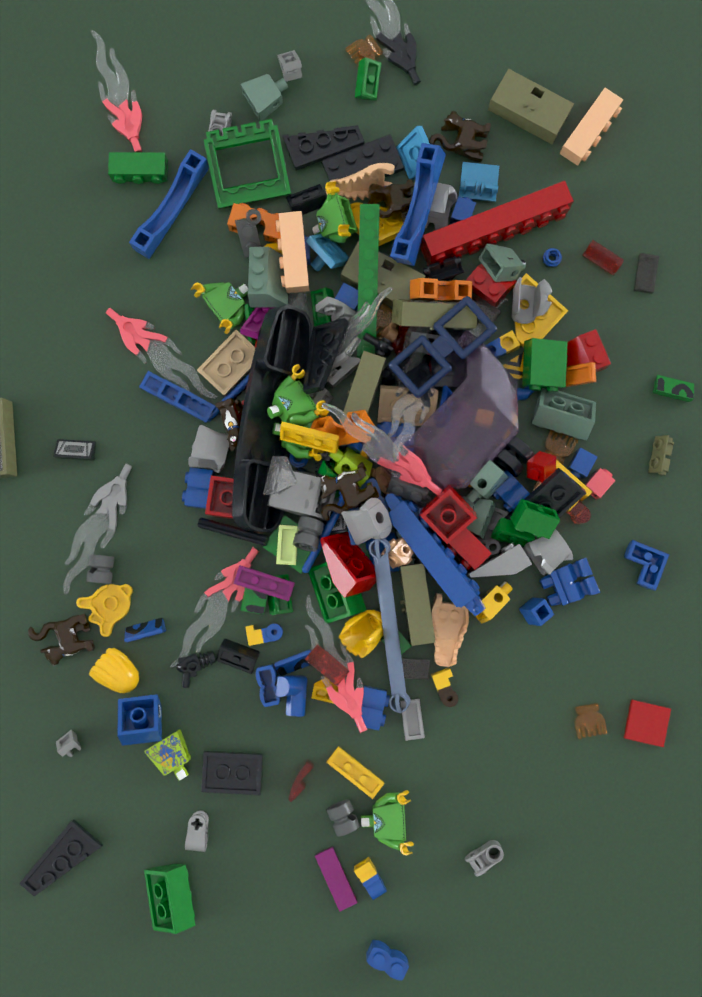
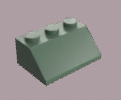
[248,247,288,307]
[532,388,596,441]

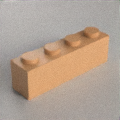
[560,88,623,166]
[276,211,309,293]

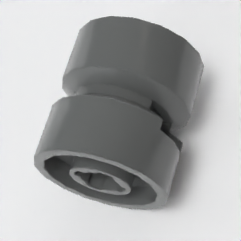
[293,517,324,552]
[86,555,115,584]
[326,799,360,837]

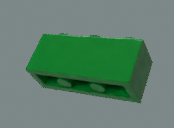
[108,152,168,184]

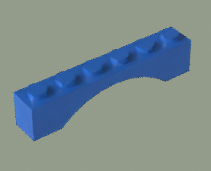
[390,143,446,266]
[129,149,209,259]

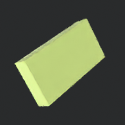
[276,525,299,565]

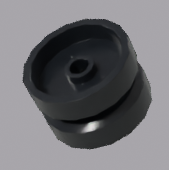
[484,430,535,477]

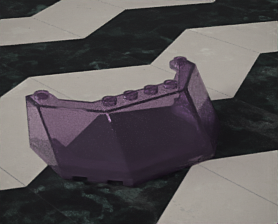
[360,330,519,491]

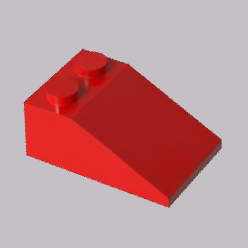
[320,532,376,598]

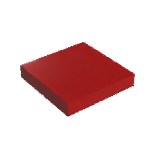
[624,699,671,747]

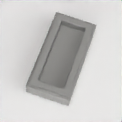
[400,698,425,741]

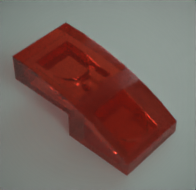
[305,644,350,686]
[289,759,314,802]

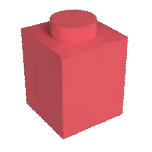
[585,468,616,500]

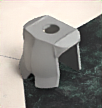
[425,183,457,230]
[511,277,552,324]
[188,425,229,473]
[341,498,392,545]
[528,529,573,575]

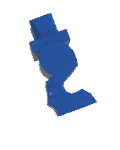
[540,558,600,606]

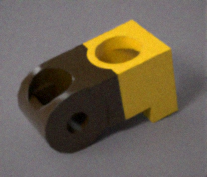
[431,667,458,707]

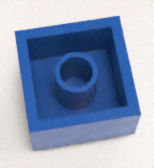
[117,694,162,746]

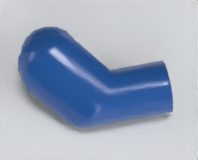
[509,387,534,400]

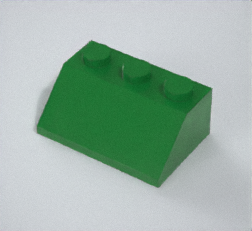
[308,562,367,624]
[144,864,195,934]

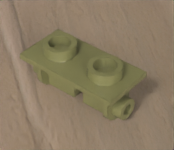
[648,435,674,476]

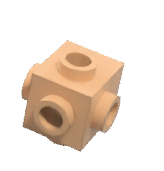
[381,537,414,568]

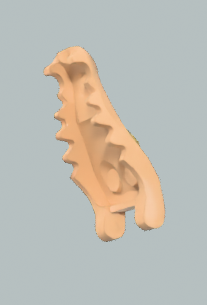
[326,163,395,201]
[431,593,469,667]

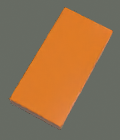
[565,362,596,388]

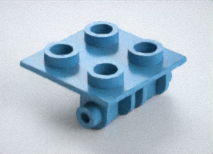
[459,162,499,202]

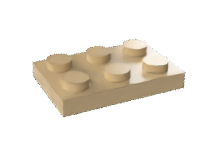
[197,330,255,397]
[377,385,438,427]

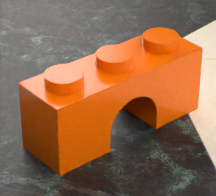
[227,203,281,243]
[410,278,472,302]
[311,410,375,446]

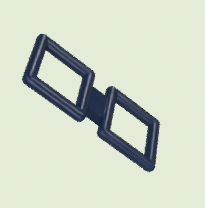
[389,296,497,398]

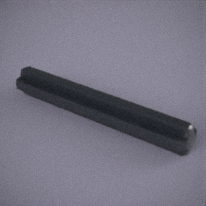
[197,518,269,546]

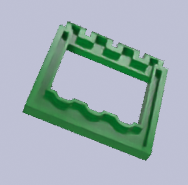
[204,119,291,209]

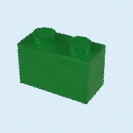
[510,499,560,539]

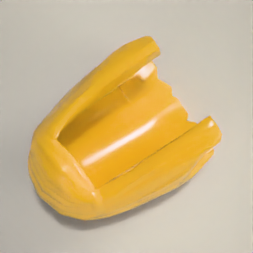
[339,610,383,658]
[89,648,139,693]

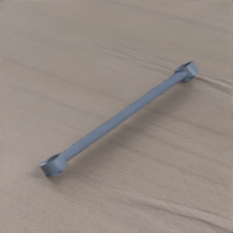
[369,538,411,713]

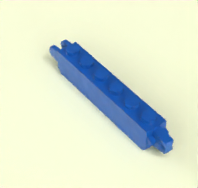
[385,493,486,616]

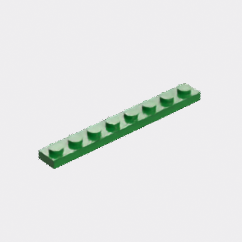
[357,204,380,360]

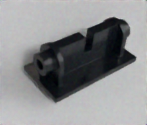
[423,256,464,281]

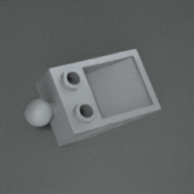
[267,468,340,522]
[466,542,535,578]

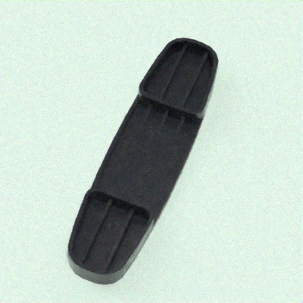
[232,305,312,533]

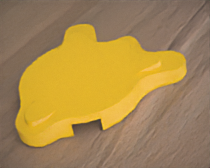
[76,584,133,637]

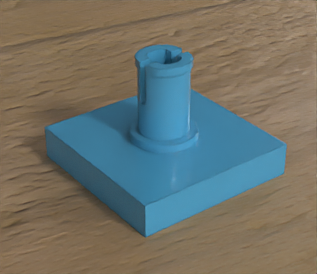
[396,126,430,180]
[306,234,350,271]

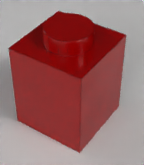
[527,451,556,483]

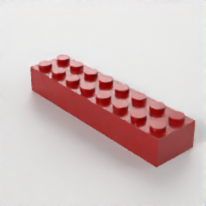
[421,181,574,265]

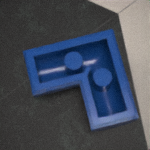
[624,540,669,591]
[276,675,307,717]

